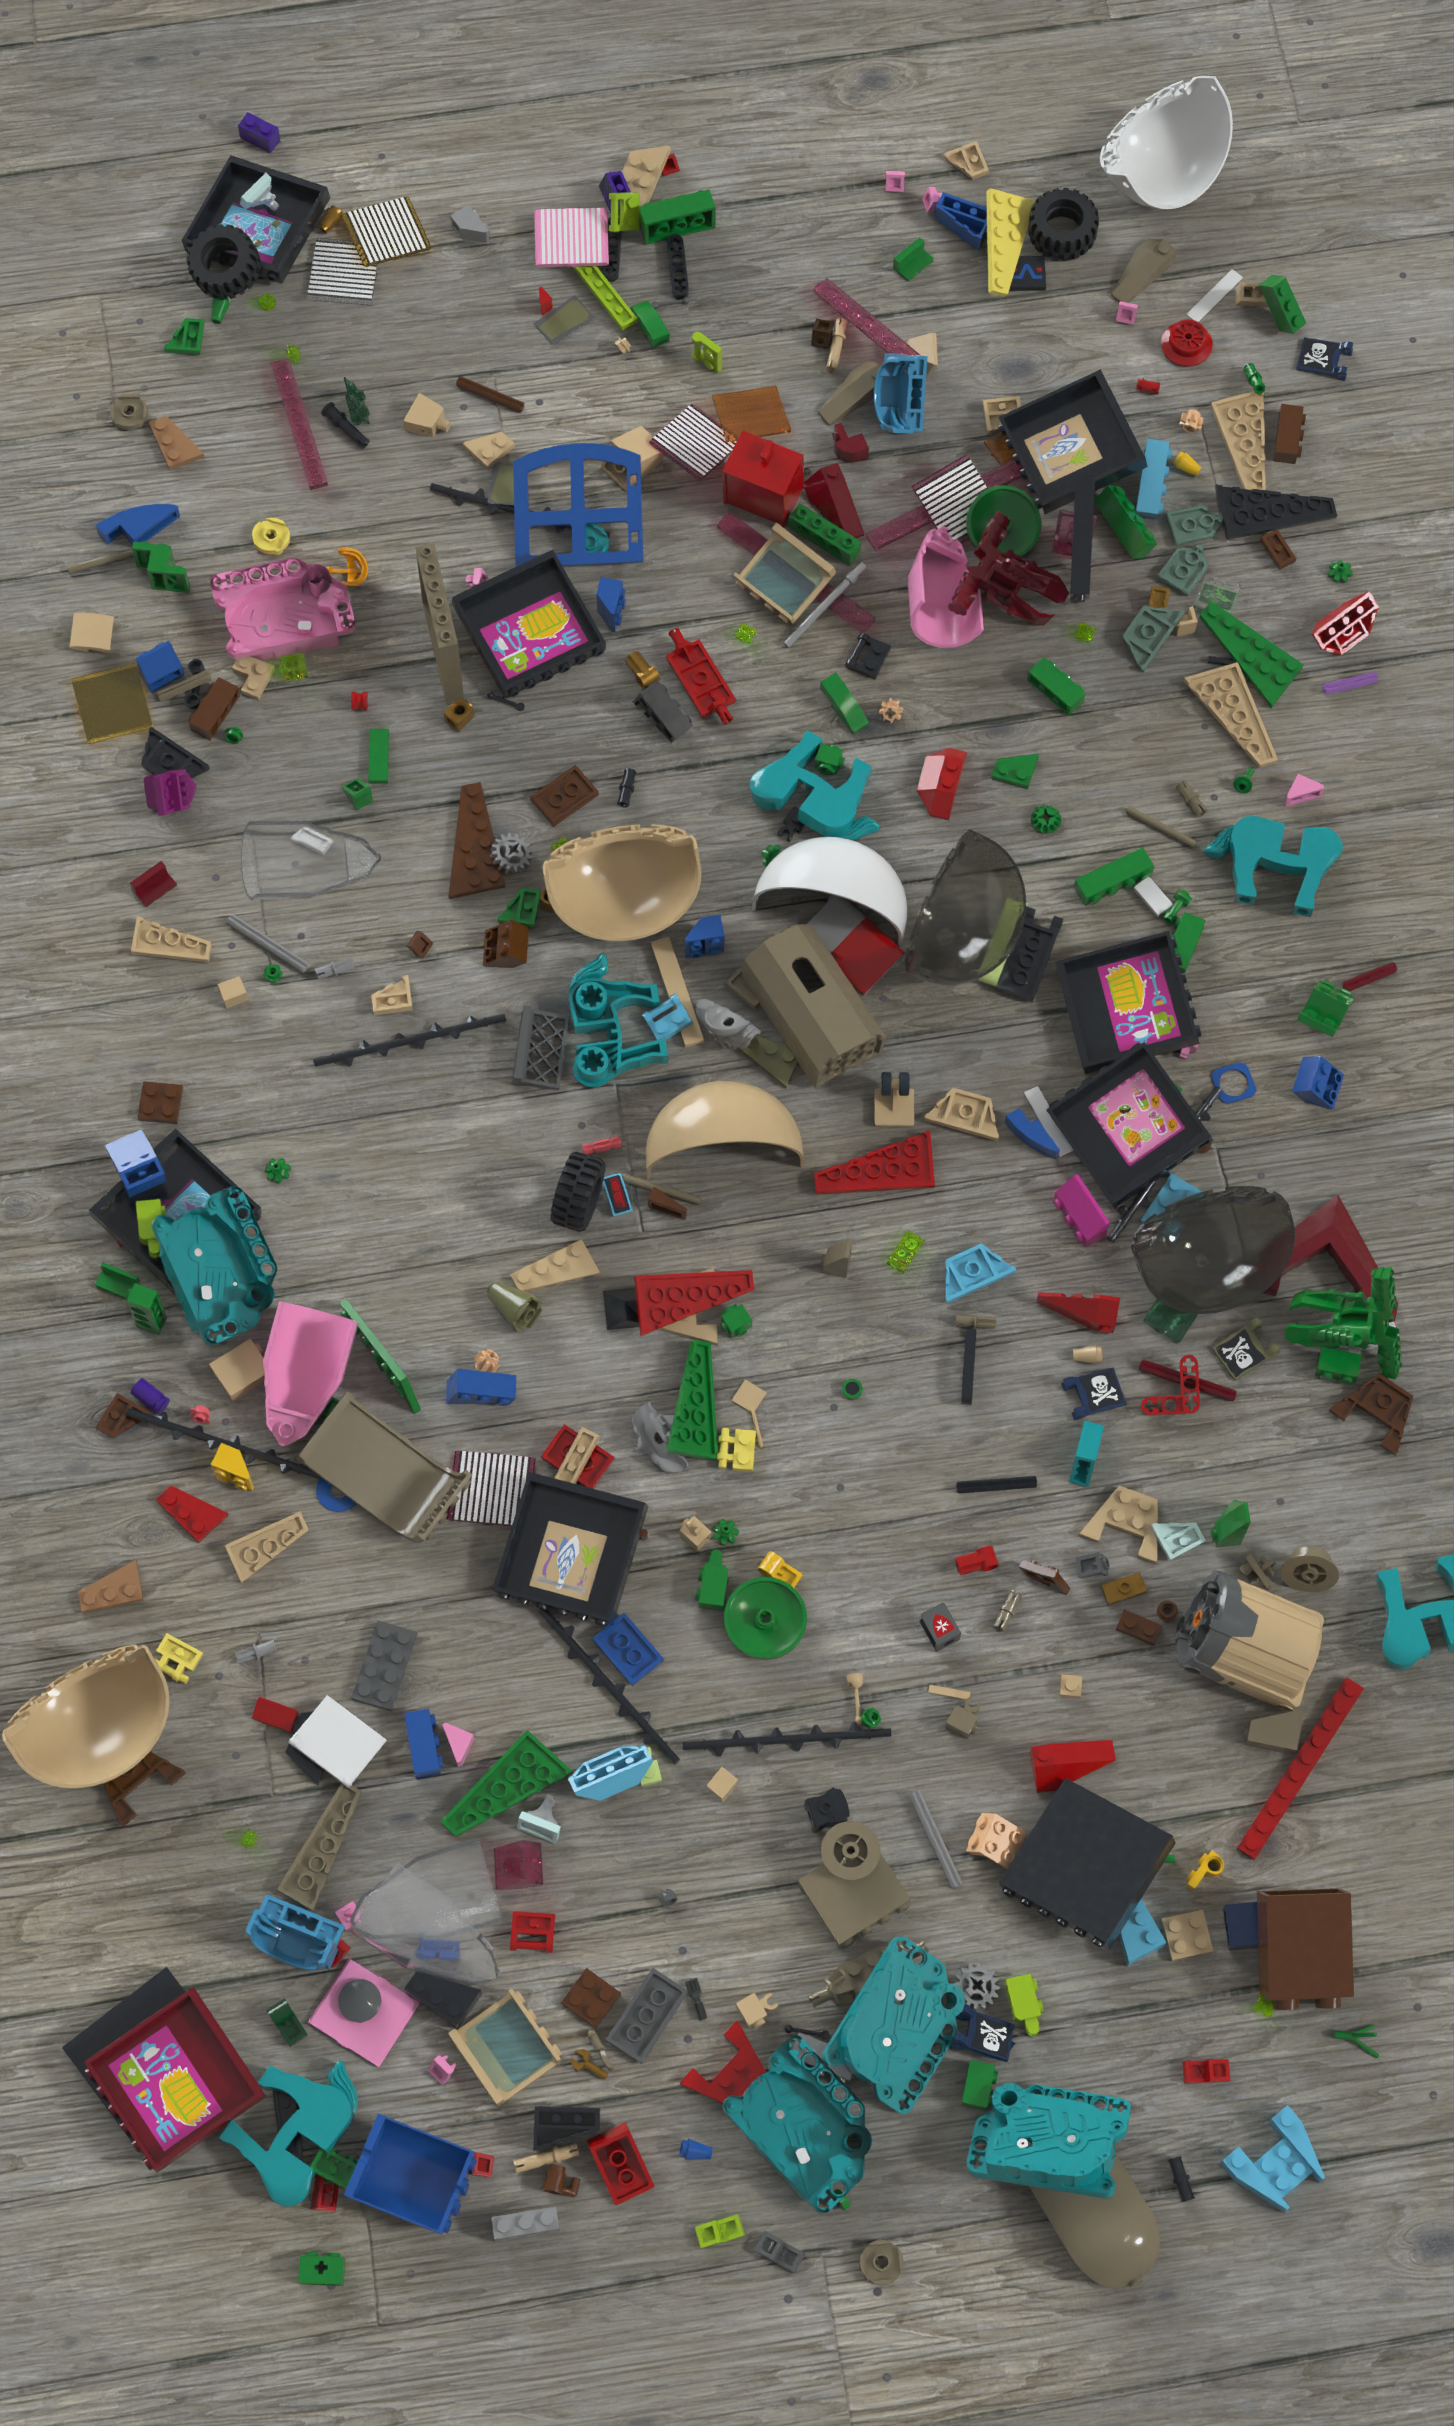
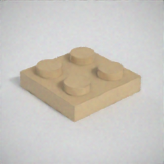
[1161,1910,1214,1961]

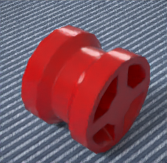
[351,692,368,711]

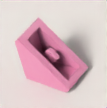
[1284,774,1324,807]
[442,1723,474,1767]

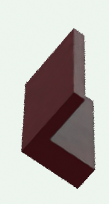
[130,861,177,907]

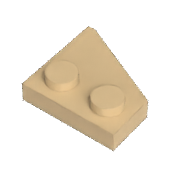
[944,141,990,180]
[982,396,1021,435]
[463,432,515,470]
[371,975,413,1016]

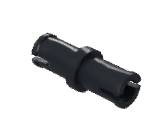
[617,768,636,808]
[1168,2156,1195,2202]

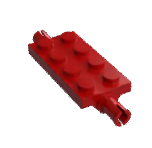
[666,627,736,725]

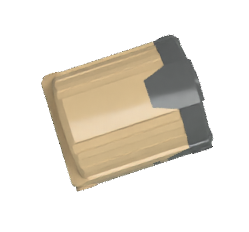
[1175,1570,1324,1712]

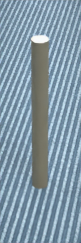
[67,549,134,574]
[1126,806,1197,848]
[623,1175,701,1205]

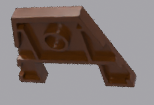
[1329,1373,1413,1456]
[104,1751,186,1828]

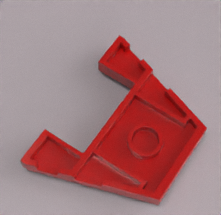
[680,2020,766,2104]

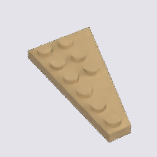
[1184,662,1278,768]

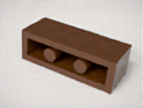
[1273,403,1306,464]
[188,677,240,741]

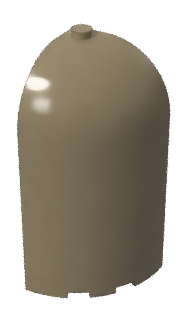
[1029,2154,1160,2289]

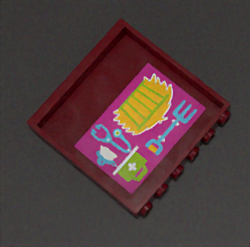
[84,1987,266,2173]

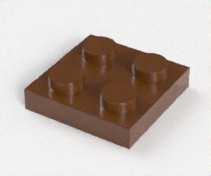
[137,1081,183,1124]
[561,1968,621,2029]

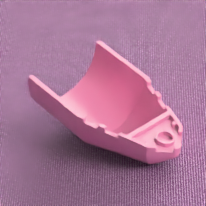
[908,526,984,648]
[263,1301,358,1446]

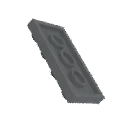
[351,1620,417,1712]
[605,1968,688,2064]

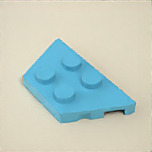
[945,1243,1016,1304]

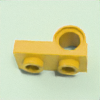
[757,1551,803,1588]
[1185,1850,1224,1892]

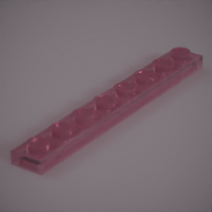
[813,278,920,369]
[271,358,328,490]

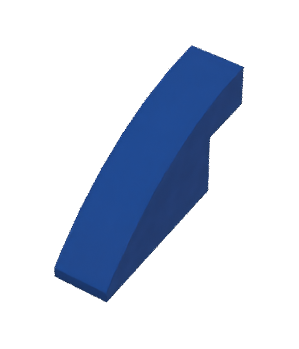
[96,504,180,545]

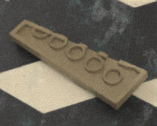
[277,1783,362,1912]

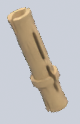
[826,318,848,372]
[513,2142,580,2174]

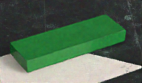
[368,729,389,784]

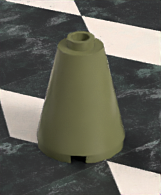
[487,1282,543,1332]

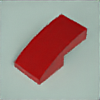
[1182,2059,1231,2084]

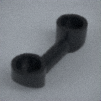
[185,659,205,709]

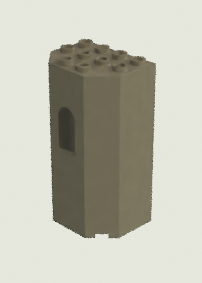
[741,924,886,1088]

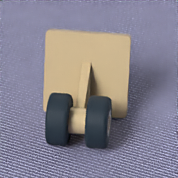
[874,1072,914,1127]

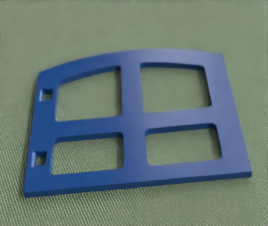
[513,443,643,566]

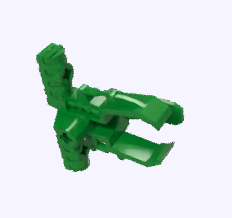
[1284,1267,1402,1379]

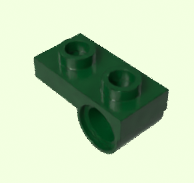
[266,1998,308,2047]

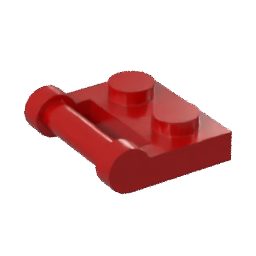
[510,1911,556,1953]

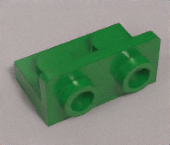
[310,2147,358,2190]

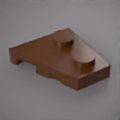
[96,1393,151,1439]
[1019,1560,1070,1595]

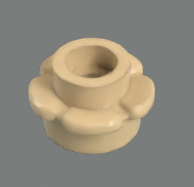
[615,337,631,355]

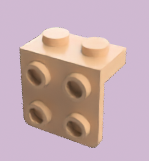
[966,1813,1026,1869]

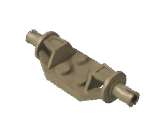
[808,1940,929,2008]

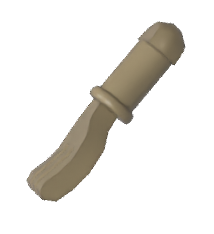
[587,2029,613,2071]

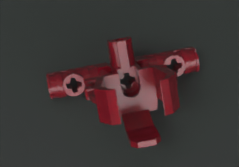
[948,511,1069,626]

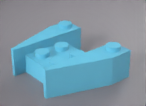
[1220,2105,1325,2213]

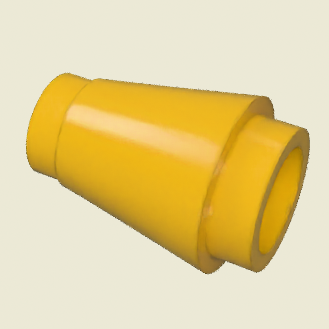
[1173,451,1202,477]

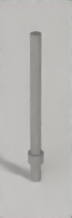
[783,562,866,648]

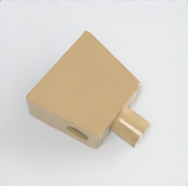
[403,393,451,437]

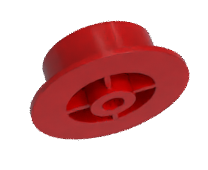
[1161,319,1213,367]

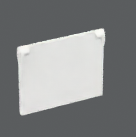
[288,1695,387,1788]

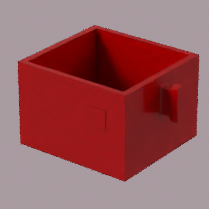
[722,430,804,528]

